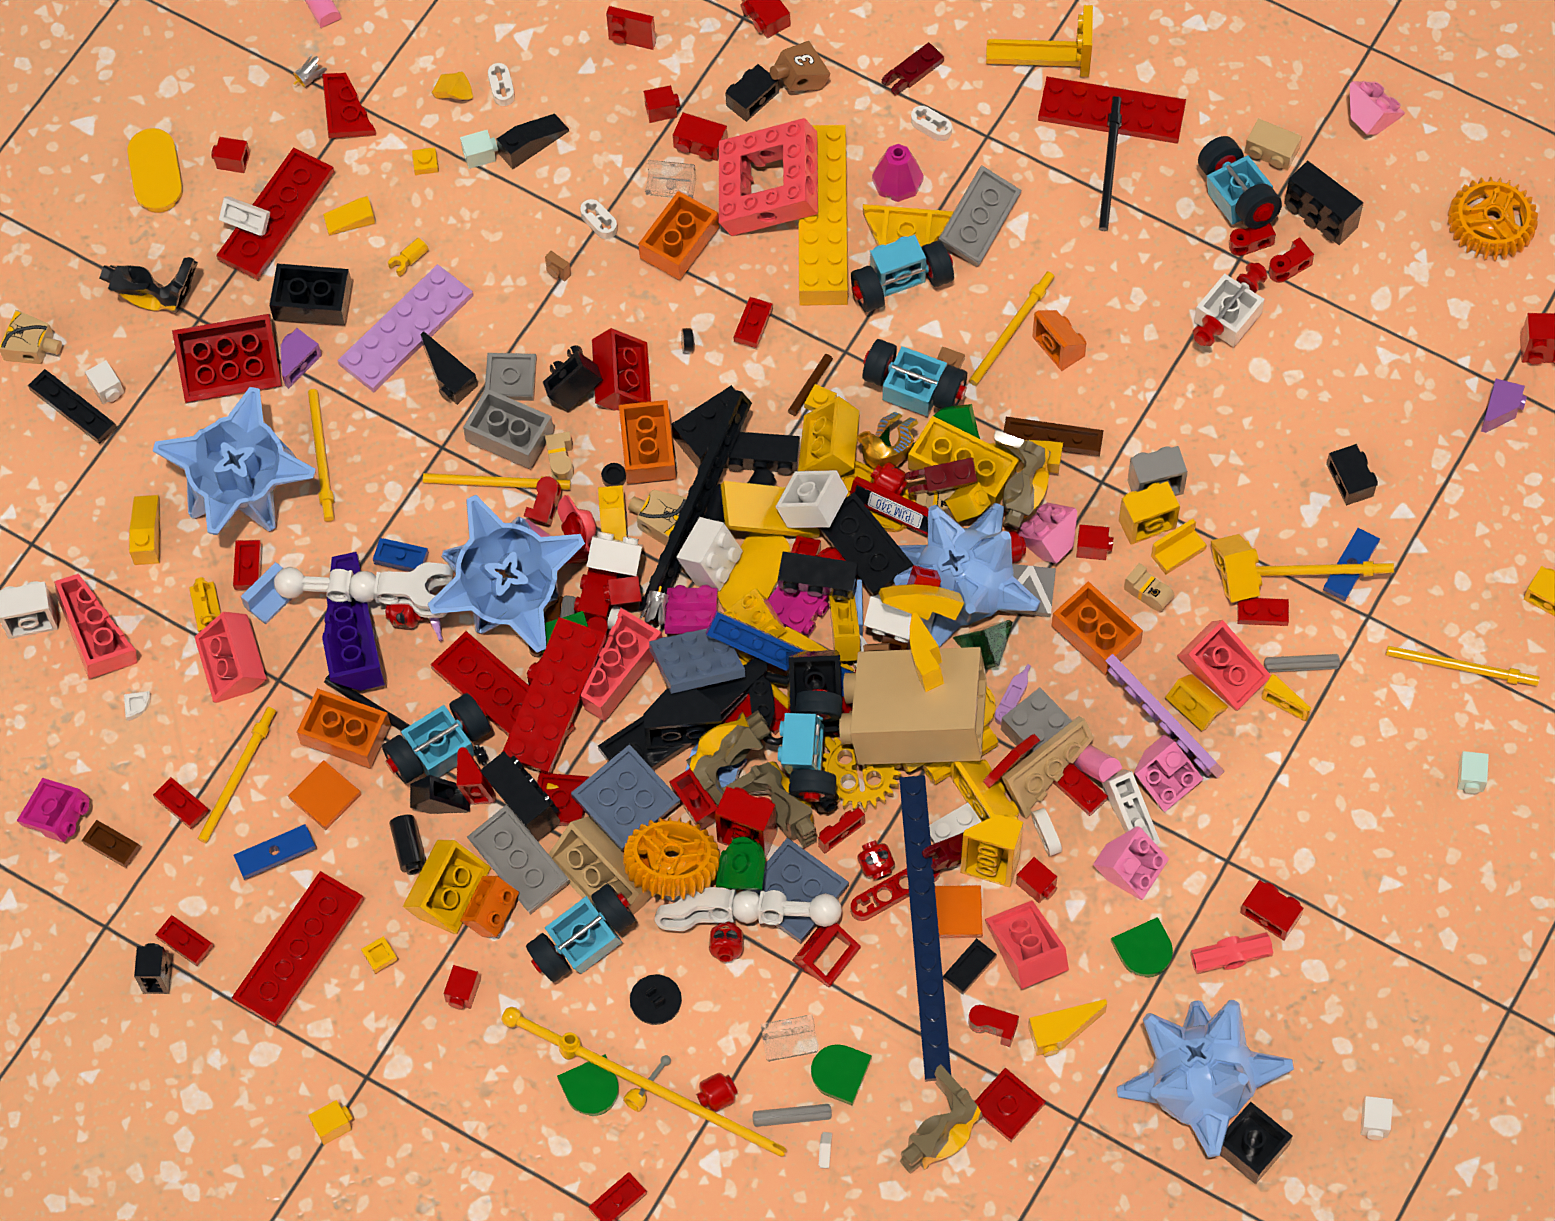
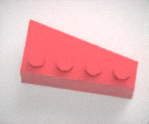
[54,573,137,679]
[580,608,662,722]

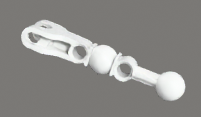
[274,562,454,618]
[654,887,842,931]

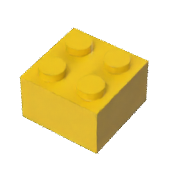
[1119,481,1180,545]

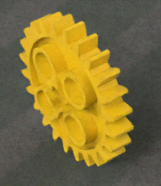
[821,737,902,812]

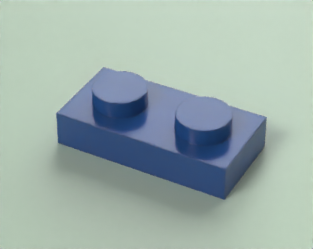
[373,538,429,572]

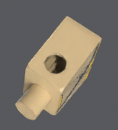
[0,310,62,364]
[628,490,687,546]

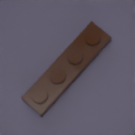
[1003,416,1104,456]

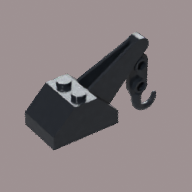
[643,658,783,749]

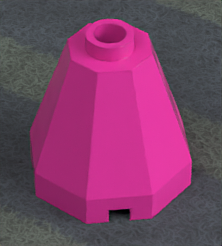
[872,144,924,202]

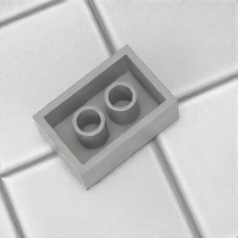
[463,388,554,469]

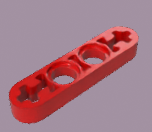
[850,858,940,921]

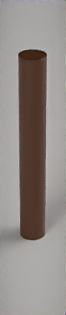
[788,354,833,416]

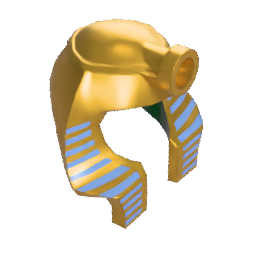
[857,412,918,469]

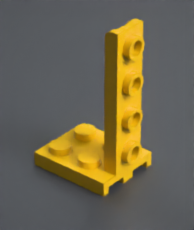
[986,5,1093,77]

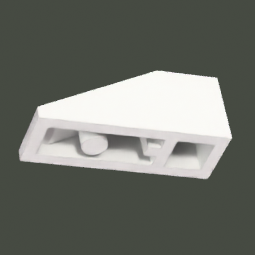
[1102,769,1161,844]

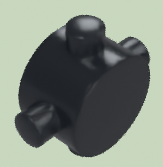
[473,745,488,766]

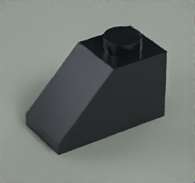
[410,775,470,814]

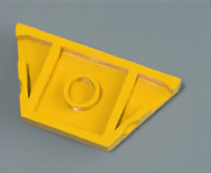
[863,204,954,247]

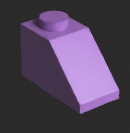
[281,328,322,389]
[1481,378,1527,433]

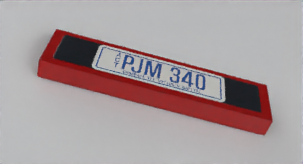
[849,476,928,535]

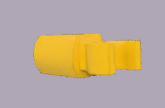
[388,237,429,276]

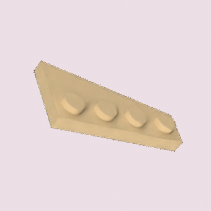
[1002,716,1094,819]

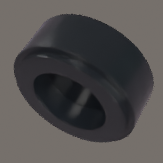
[681,328,693,353]
[601,463,626,487]

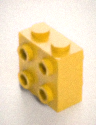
[724,588,787,662]

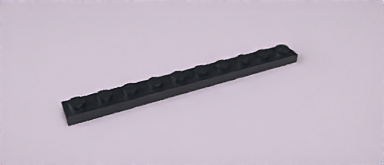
[638,390,752,622]

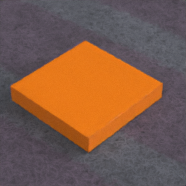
[288,760,361,830]
[935,885,983,938]

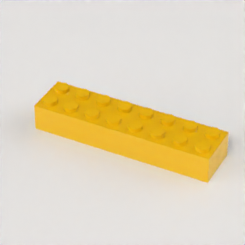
[799,125,848,306]

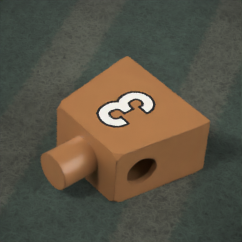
[770,41,830,91]

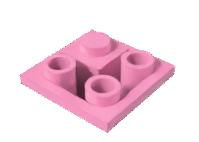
[1350,81,1405,134]
[1017,502,1077,563]
[1134,735,1203,812]
[1093,826,1169,900]

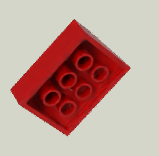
[172,314,282,403]

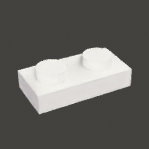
[219,196,270,236]
[929,802,981,844]

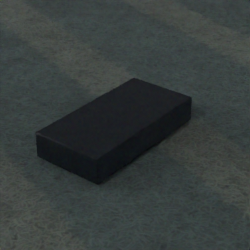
[943,938,997,995]

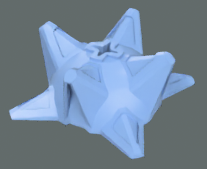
[152,387,316,535]
[428,495,585,653]
[894,503,1041,647]
[1117,1000,1294,1157]

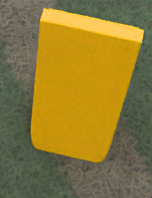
[323,196,375,235]
[1261,674,1311,722]

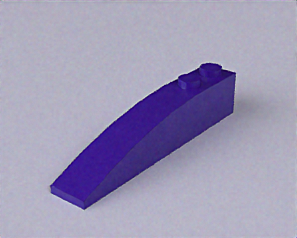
[322,552,385,691]

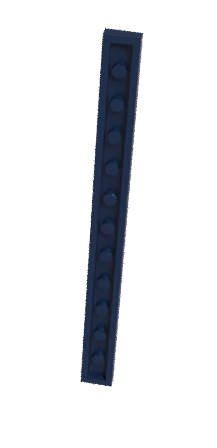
[899,775,951,1082]

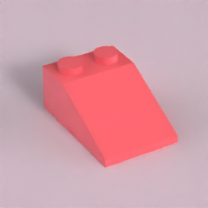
[1177,620,1271,711]
[985,900,1069,989]

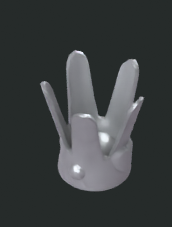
[293,54,327,87]
[639,586,669,625]

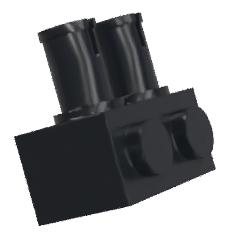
[543,345,603,411]

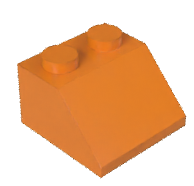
[1032,310,1087,371]

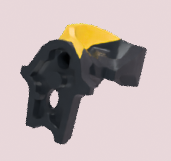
[99,257,198,313]

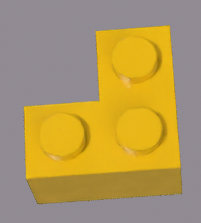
[1211,534,1262,603]

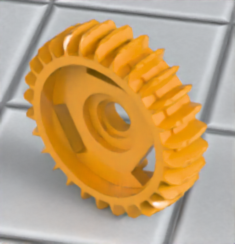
[1448,176,1538,261]
[623,817,720,900]

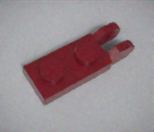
[881,42,944,95]
[905,457,978,495]
[922,832,964,871]

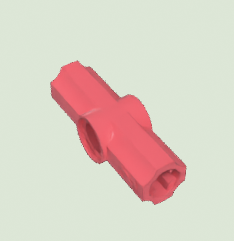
[1190,932,1273,974]

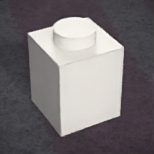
[85,360,124,405]
[1360,1096,1393,1140]

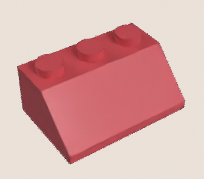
[194,612,267,703]

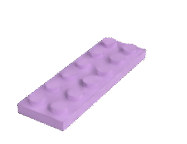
[338,264,473,393]
[1105,654,1225,778]

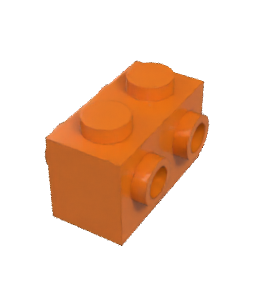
[460,876,519,937]

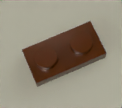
[82,820,140,868]

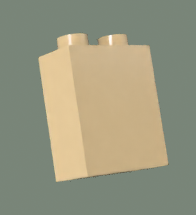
[839,647,987,765]

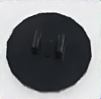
[630,974,682,1025]

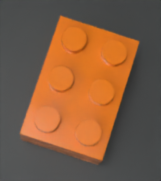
[638,191,719,280]
[619,400,676,484]
[1051,581,1143,675]
[297,688,391,769]

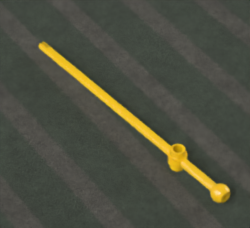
[501,1007,787,1157]

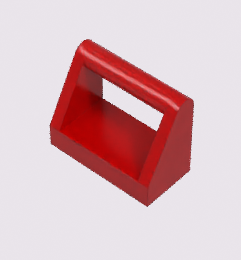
[456,747,496,805]
[792,923,861,987]

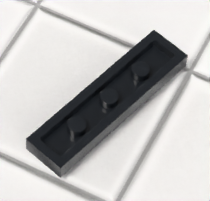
[28,369,117,444]

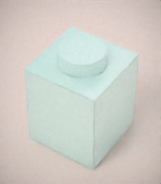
[460,130,498,169]
[1457,751,1489,794]

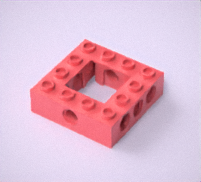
[719,118,818,236]

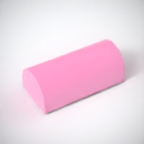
[305,0,341,28]
[1074,745,1122,783]

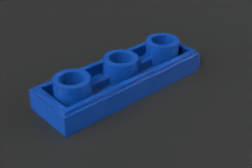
[1323,528,1380,601]
[234,824,316,880]

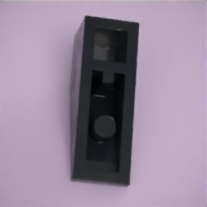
[496,113,569,169]
[420,331,478,405]

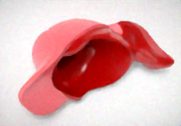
[557,495,596,565]

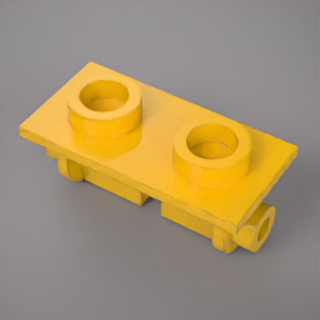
[189,577,221,632]

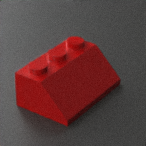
[592,328,651,411]

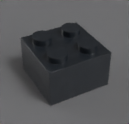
[1220,1101,1293,1184]

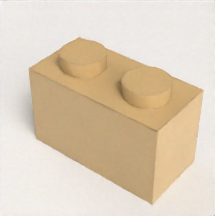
[1244,118,1302,171]

